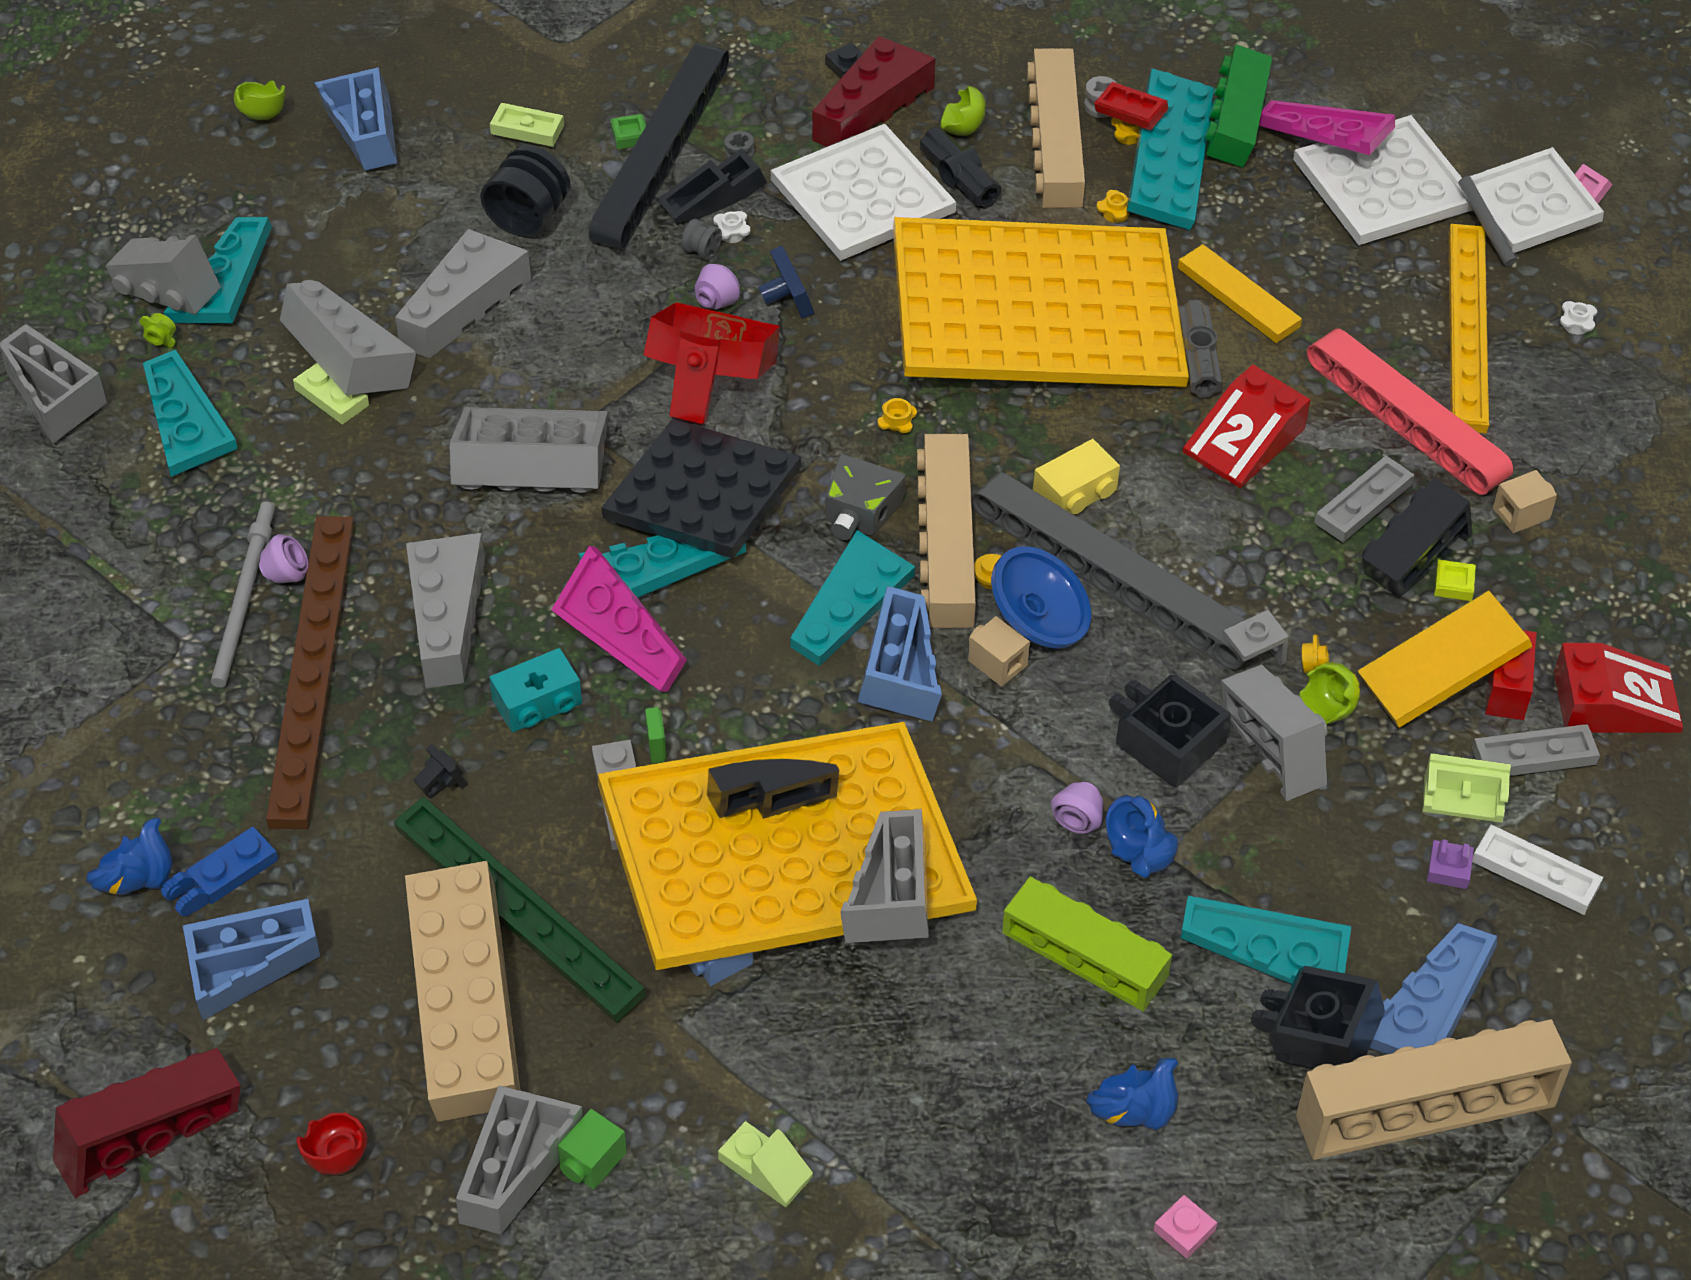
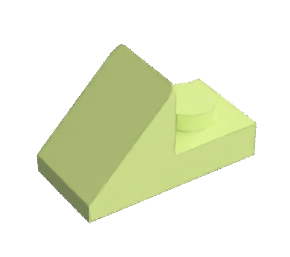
[718,1121,813,1207]

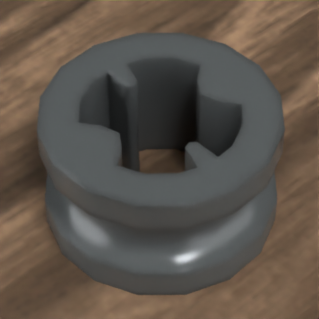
[724,131,755,158]

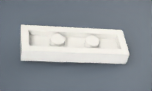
[1472,825,1603,915]

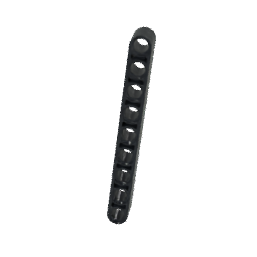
[589,43,729,250]

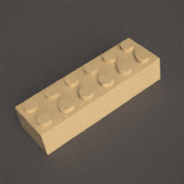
[405,861,520,1122]
[1296,1019,1572,1160]

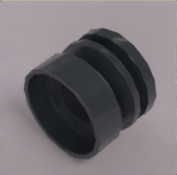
[480,145,571,237]

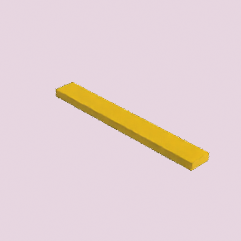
[1449,224,1489,434]

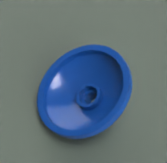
[991,546,1091,648]

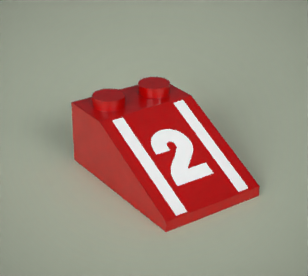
[1183,364,1311,488]
[1554,643,1683,733]

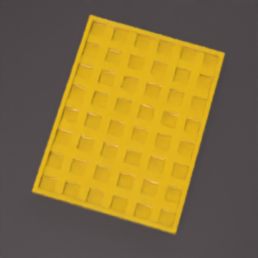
[893,217,1189,387]

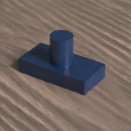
[758,246,814,319]

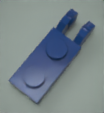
[161,826,278,917]

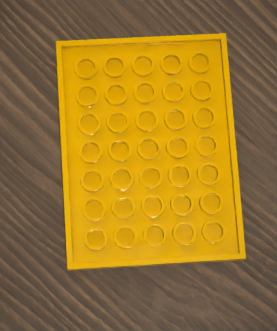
[598,722,977,970]

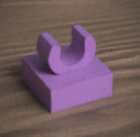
[1427,839,1474,889]

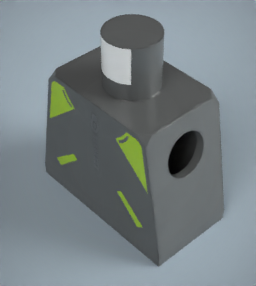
[826,453,906,540]

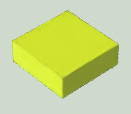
[1434,559,1476,601]

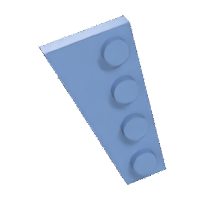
[1370,923,1497,1054]

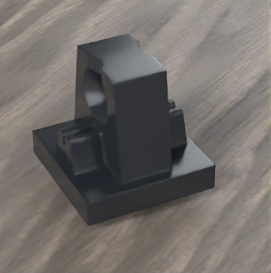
[414,744,468,799]

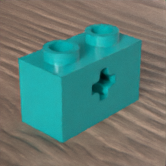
[489,648,582,733]

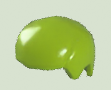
[234,81,286,120]
[940,86,986,137]
[1299,662,1360,725]

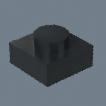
[825,42,863,79]

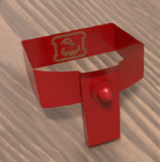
[643,302,780,424]

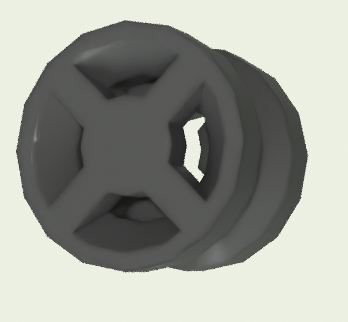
[681,218,722,260]

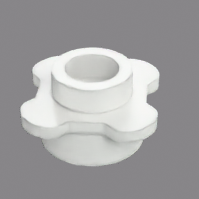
[713,211,750,243]
[1560,301,1597,335]

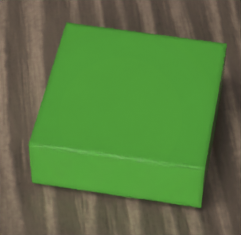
[610,114,646,149]
[645,707,666,763]

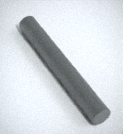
[1458,176,1517,266]

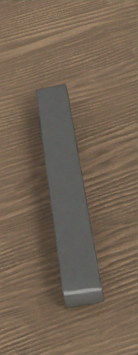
[971,472,1245,670]

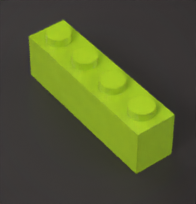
[1002,877,1172,1012]

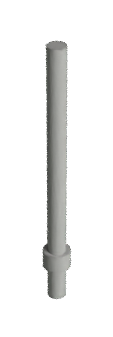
[211,502,275,688]

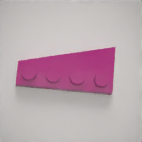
[1259,100,1395,155]
[551,546,687,692]

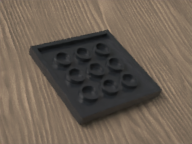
[601,419,802,558]

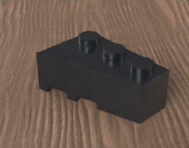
[1362,477,1472,598]

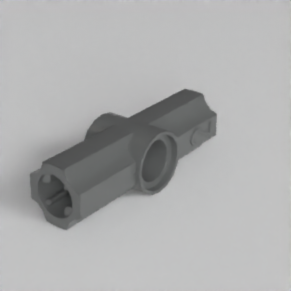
[1178,300,1222,398]

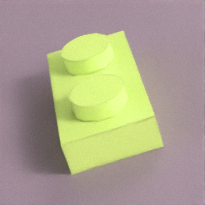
[490,103,564,147]
[293,363,369,425]

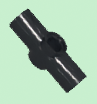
[920,127,1001,209]

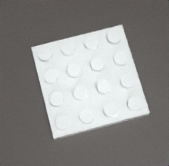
[1293,115,1473,245]
[771,124,956,261]

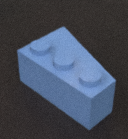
[315,67,397,170]
[857,586,942,722]
[183,899,320,1021]

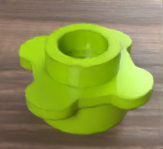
[139,313,176,348]

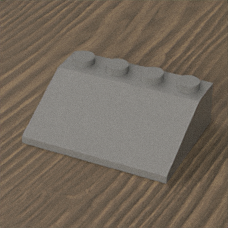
[450,407,608,493]

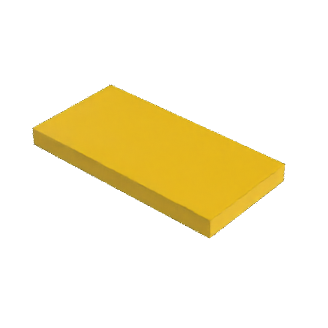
[1358,591,1532,728]

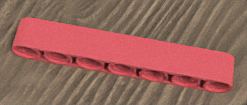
[1307,329,1513,495]

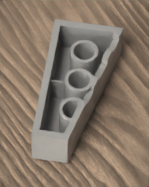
[280,280,416,395]

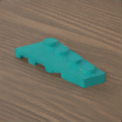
[164,217,272,323]
[143,349,238,477]
[790,530,915,666]
[578,535,746,598]
[1180,896,1351,984]

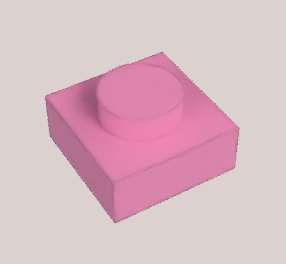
[1575,164,1613,203]
[1154,1195,1217,1259]

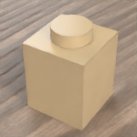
[1493,470,1557,533]
[968,616,1030,687]

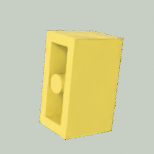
[1033,439,1120,514]

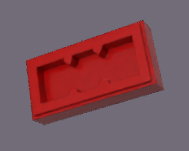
[1094,82,1169,130]

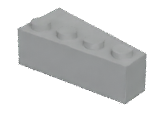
[395,229,531,358]
[406,533,485,688]

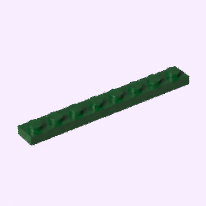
[394,796,646,1023]

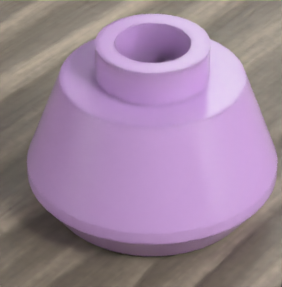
[695,264,740,310]
[259,534,308,584]
[1051,782,1103,834]

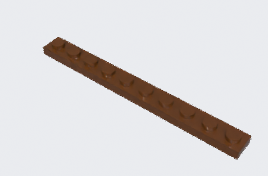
[266,516,355,829]

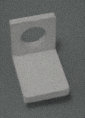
[1224,610,1289,665]

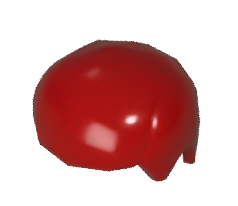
[296,1112,368,1175]

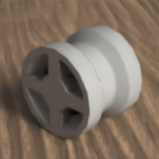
[1084,76,1116,118]

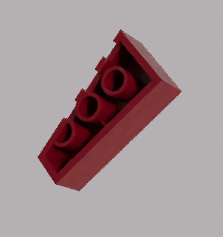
[812,36,936,147]
[53,1048,241,1199]

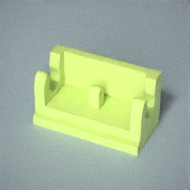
[1422,754,1511,823]

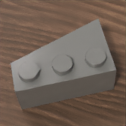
[105,235,221,314]
[0,324,107,443]
[1221,664,1327,801]
[840,809,929,943]
[456,1085,583,1234]

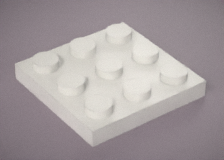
[1470,147,1604,253]

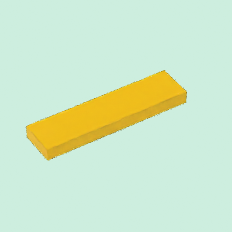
[1178,244,1302,343]

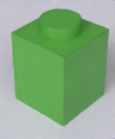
[558,1109,627,1190]

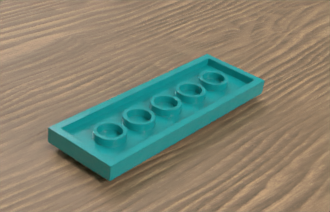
[1126,68,1214,230]

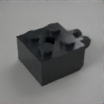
[1108,675,1231,787]
[1251,966,1385,1069]

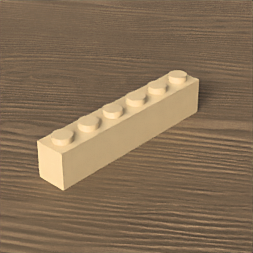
[1027,49,1085,208]
[917,434,976,628]

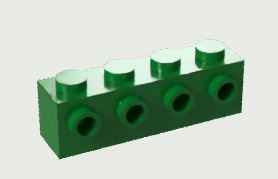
[1204,44,1272,168]

